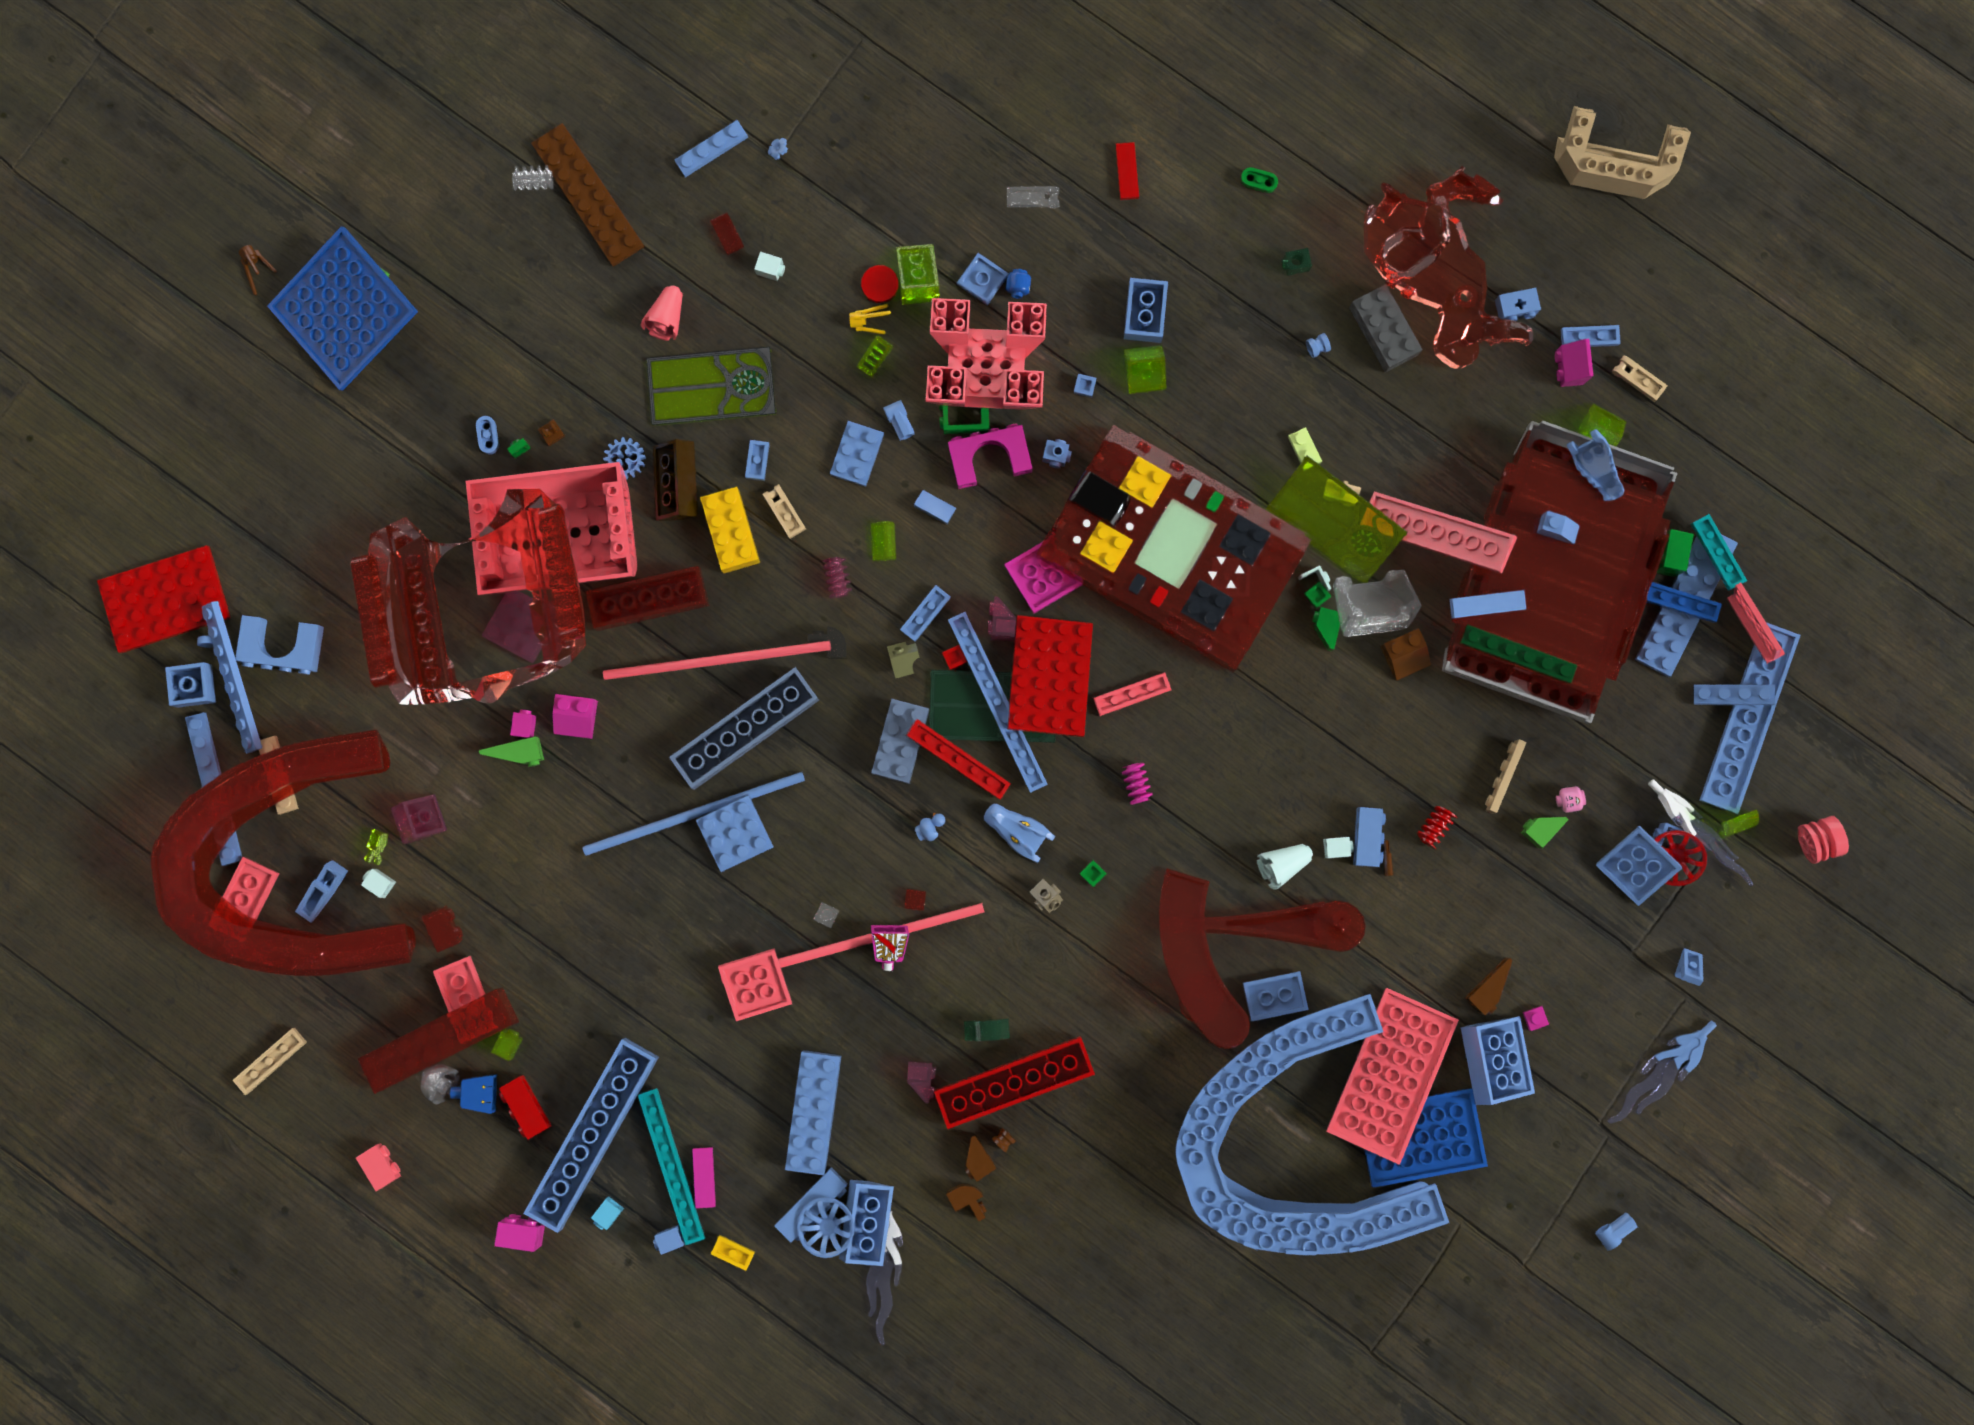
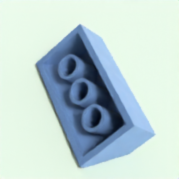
[839,1180,894,1266]

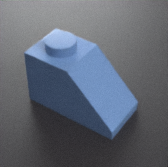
[1536,511,1580,544]

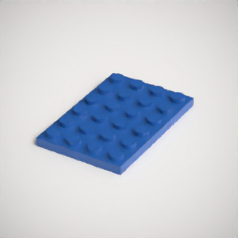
[1364,1088,1488,1187]

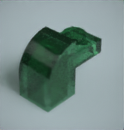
[964,1019,1010,1041]

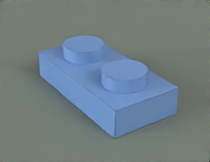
[745,440,770,481]

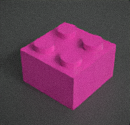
[495,1214,545,1252]

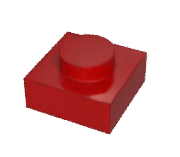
[942,645,967,670]

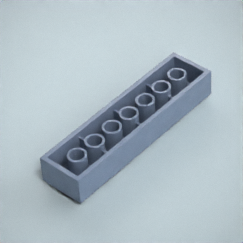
[669,667,819,790]

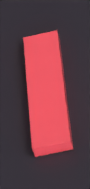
[1093,672,1172,716]

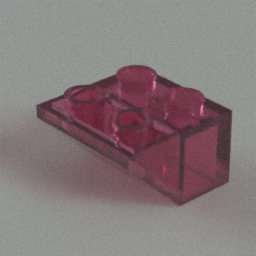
[988,596,1016,641]

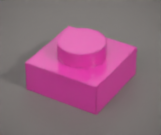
[1522,1006,1549,1031]

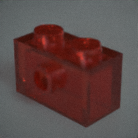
[422,905,463,953]

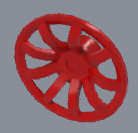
[1654,830,1707,886]

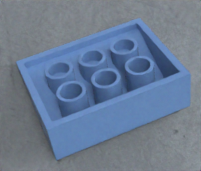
[1461,1016,1535,1105]

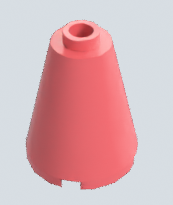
[641,286,683,341]

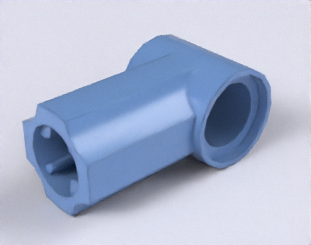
[883,400,914,441]
[1595,1213,1637,1251]

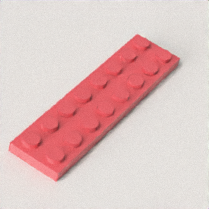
[1360,491,1517,573]

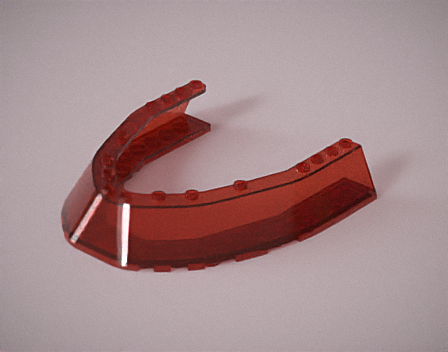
[151,730,416,976]

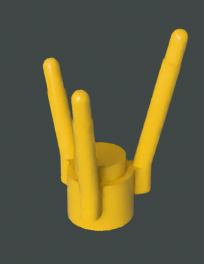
[850,304,891,334]

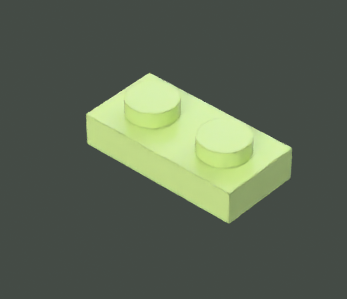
[1288,427,1322,470]

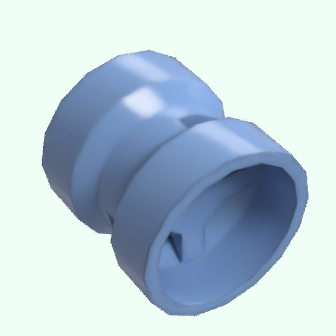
[1306,333,1331,358]

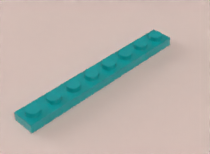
[638,1088,705,1245]

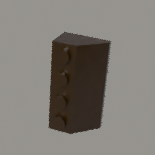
[653,439,698,521]

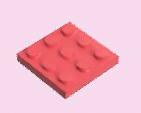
[718,948,792,1021]

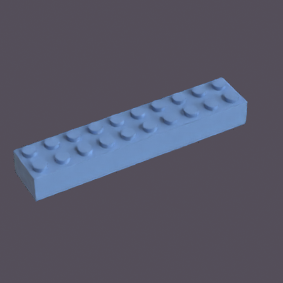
[523,1038,659,1233]

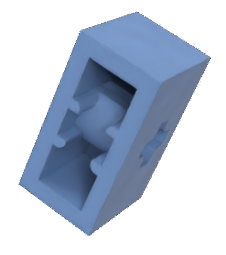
[1495,288,1541,323]

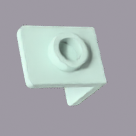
[1298,566,1331,591]

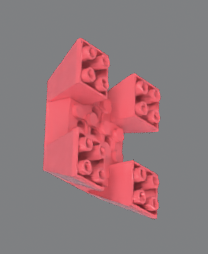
[926,298,1047,410]

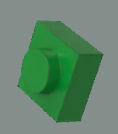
[507,438,531,459]
[1304,582,1331,609]
[1080,860,1107,887]

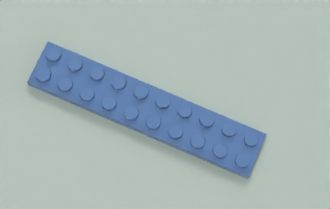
[1699,622,1800,814]

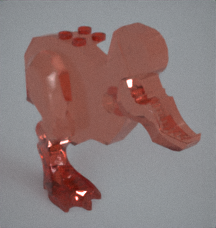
[1364,166,1533,369]

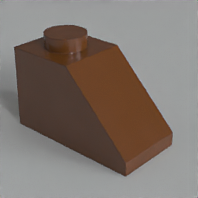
[965,1134,996,1182]

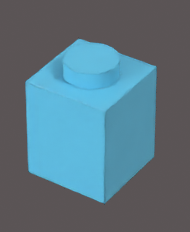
[591,1197,624,1230]

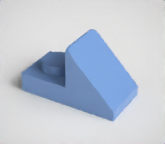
[1675,948,1703,986]

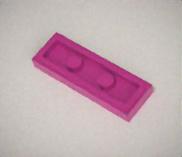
[692,1147,716,1208]

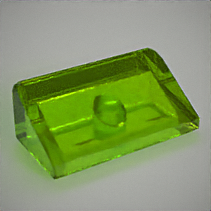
[871,521,896,561]

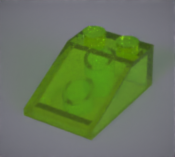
[896,244,940,305]

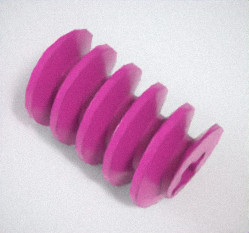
[1122,763,1153,805]

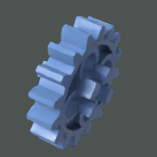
[603,437,646,480]

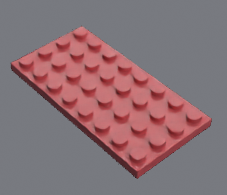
[1326,988,1459,1165]

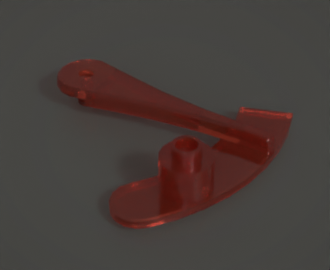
[1159,869,1366,1049]

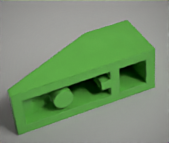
[479,736,544,767]

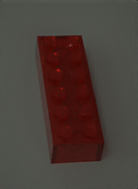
[586,566,709,631]

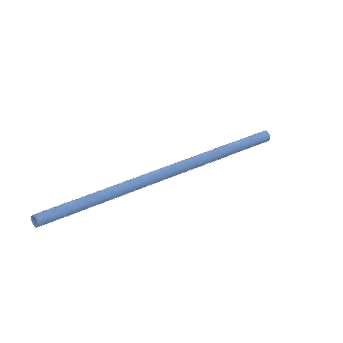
[583,772,805,856]

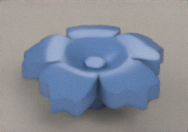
[768,138,788,160]

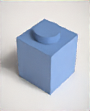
[653,1225,685,1255]

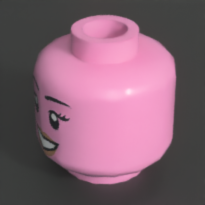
[1556,786,1586,813]

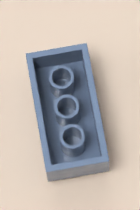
[872,699,929,784]

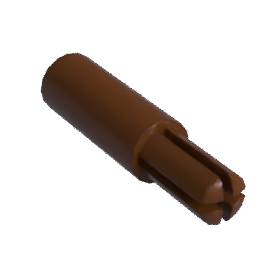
[1383,840,1393,876]

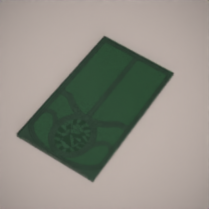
[929,670,1056,743]

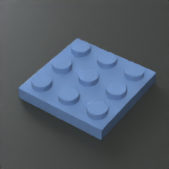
[696,795,774,872]
[1596,826,1682,906]

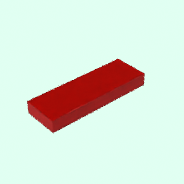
[1115,142,1139,200]

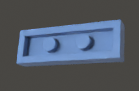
[1561,325,1620,347]
[900,585,951,642]

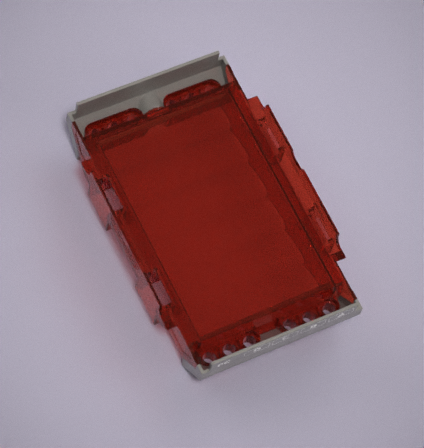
[1442,421,1677,724]

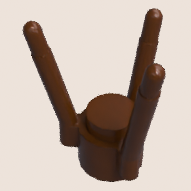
[238,245,277,295]

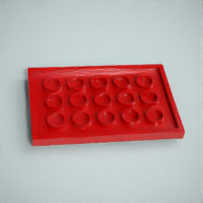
[97,545,231,653]
[1007,615,1093,737]

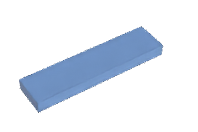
[1449,590,1526,618]

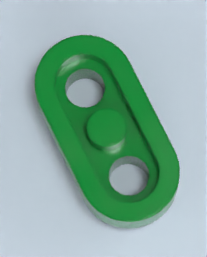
[1241,167,1278,193]

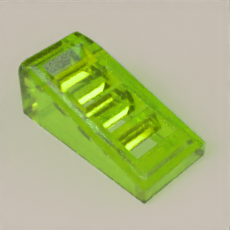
[856,335,894,377]

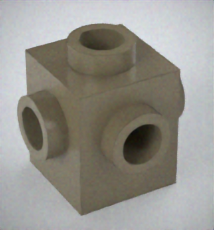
[1030,879,1063,913]

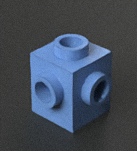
[1042,439,1072,468]

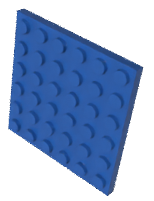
[267,226,418,390]

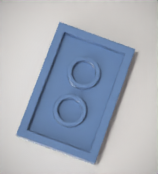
[830,421,884,487]
[1243,971,1308,1021]

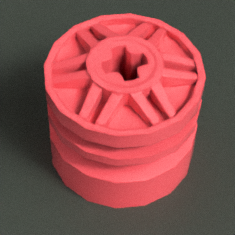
[1798,816,1849,864]

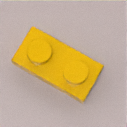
[711,1235,755,1271]

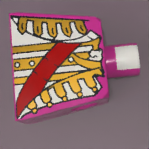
[871,925,909,971]

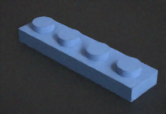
[675,120,748,178]
[1693,685,1775,705]

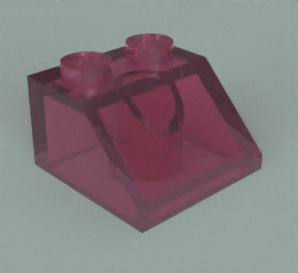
[391,794,447,845]

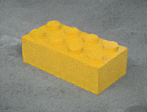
[700,487,760,573]

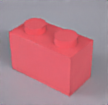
[356,1143,401,1191]

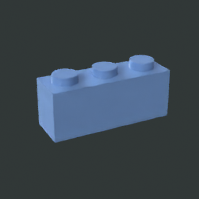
[1353,807,1386,867]

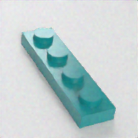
[1691,514,1747,591]

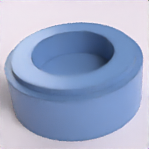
[197,636,214,648]

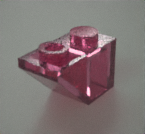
[907,1061,936,1103]

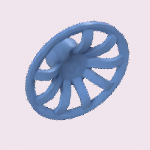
[797,1197,855,1258]

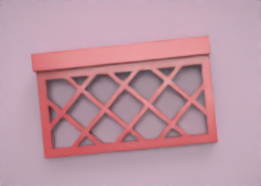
[1727,583,1785,664]

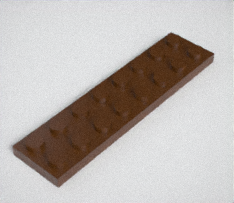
[531,123,645,267]

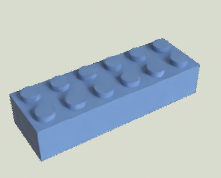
[785,1050,841,1175]

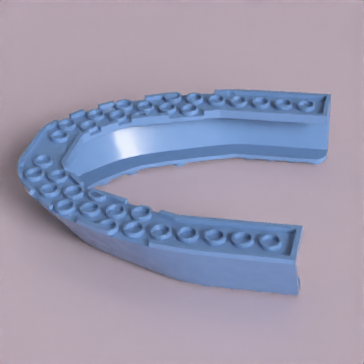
[1176,994,1449,1255]

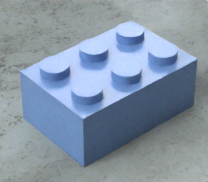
[1124,278,1168,343]

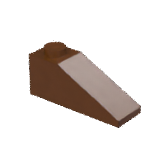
[1465,957,1512,1015]

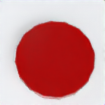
[861,265,899,303]

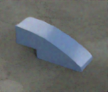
[295,860,348,922]

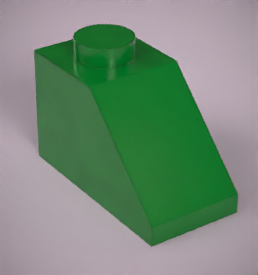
[1312,607,1343,652]

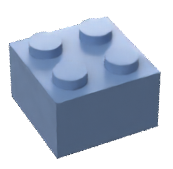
[165,662,216,708]

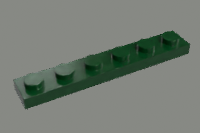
[1460,624,1578,684]

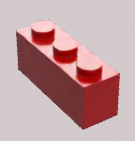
[499,1075,552,1140]

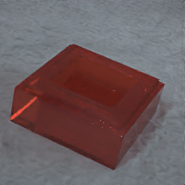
[905,889,926,911]

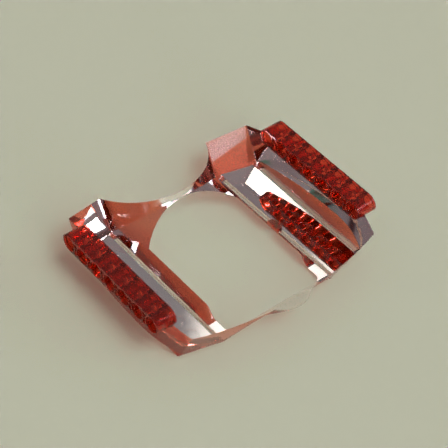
[351,489,586,704]

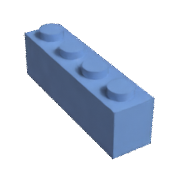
[775,1167,848,1243]

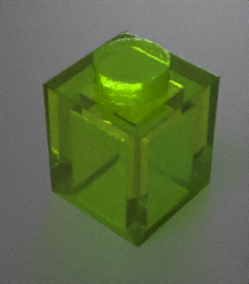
[491,1029,523,1061]

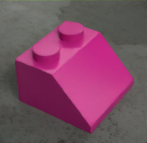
[1555,338,1593,387]
[553,694,598,739]

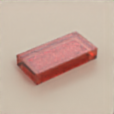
[710,213,744,255]

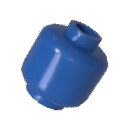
[1006,269,1031,299]

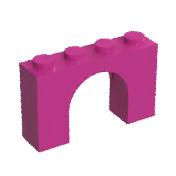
[948,424,1032,489]

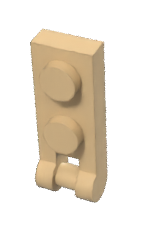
[1612,356,1668,402]
[763,484,806,539]

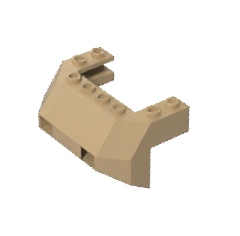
[1554,106,1691,199]

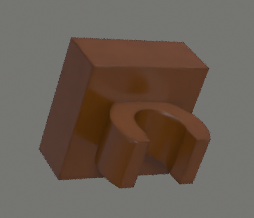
[538,419,565,446]

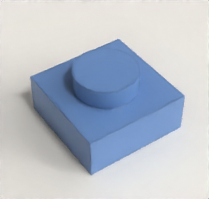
[1074,374,1097,398]

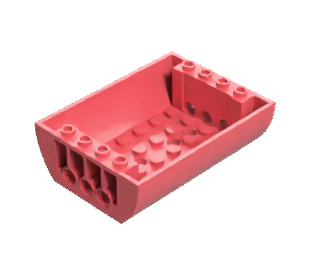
[466,462,637,596]

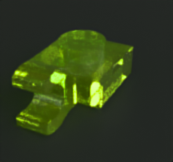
[365,829,388,865]

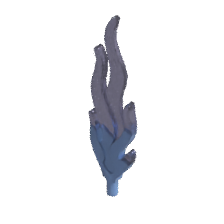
[1607,1020,1717,1123]

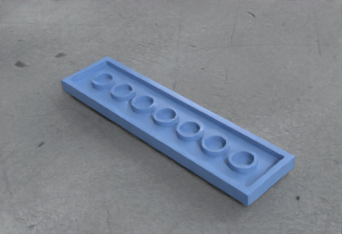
[1635,534,1738,677]

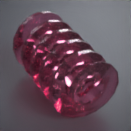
[822,557,852,599]

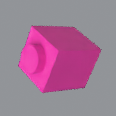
[510,710,537,738]

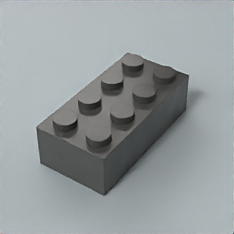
[1349,284,1423,373]

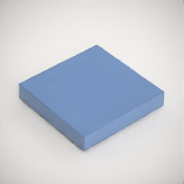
[957,253,1009,305]

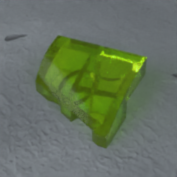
[1718,809,1759,840]

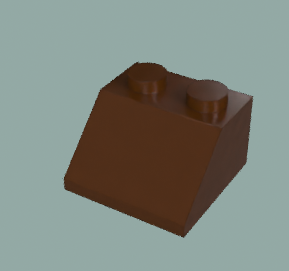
[1380,628,1431,681]

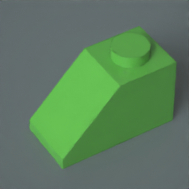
[1521,817,1569,848]

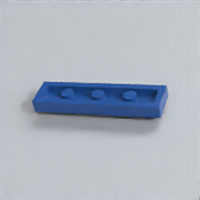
[1641,581,1722,623]

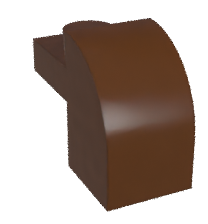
[946,1184,987,1222]

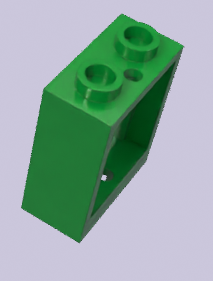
[939,405,989,434]

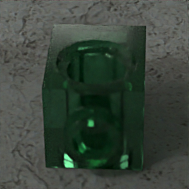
[1282,248,1312,276]

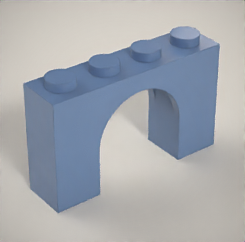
[235,615,324,675]

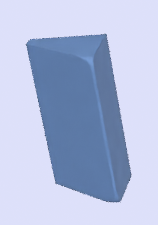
[914,490,956,525]

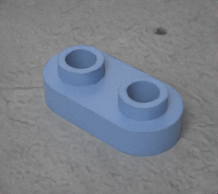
[476,416,499,454]

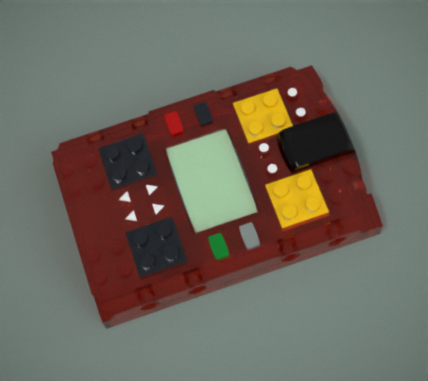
[1036,425,1311,672]

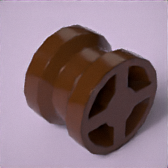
[992,1127,1016,1152]

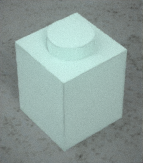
[754,252,785,281]
[1323,837,1354,858]
[361,869,396,898]

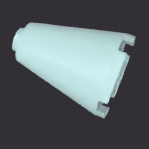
[1257,844,1313,890]

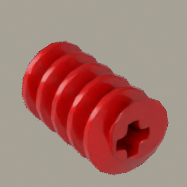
[1417,806,1457,850]

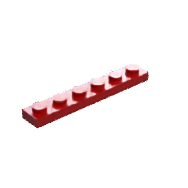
[905,719,1011,800]

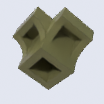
[887,642,920,678]

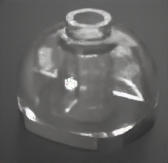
[420,1064,460,1104]

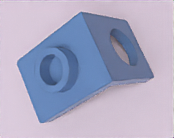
[1652,823,1684,846]

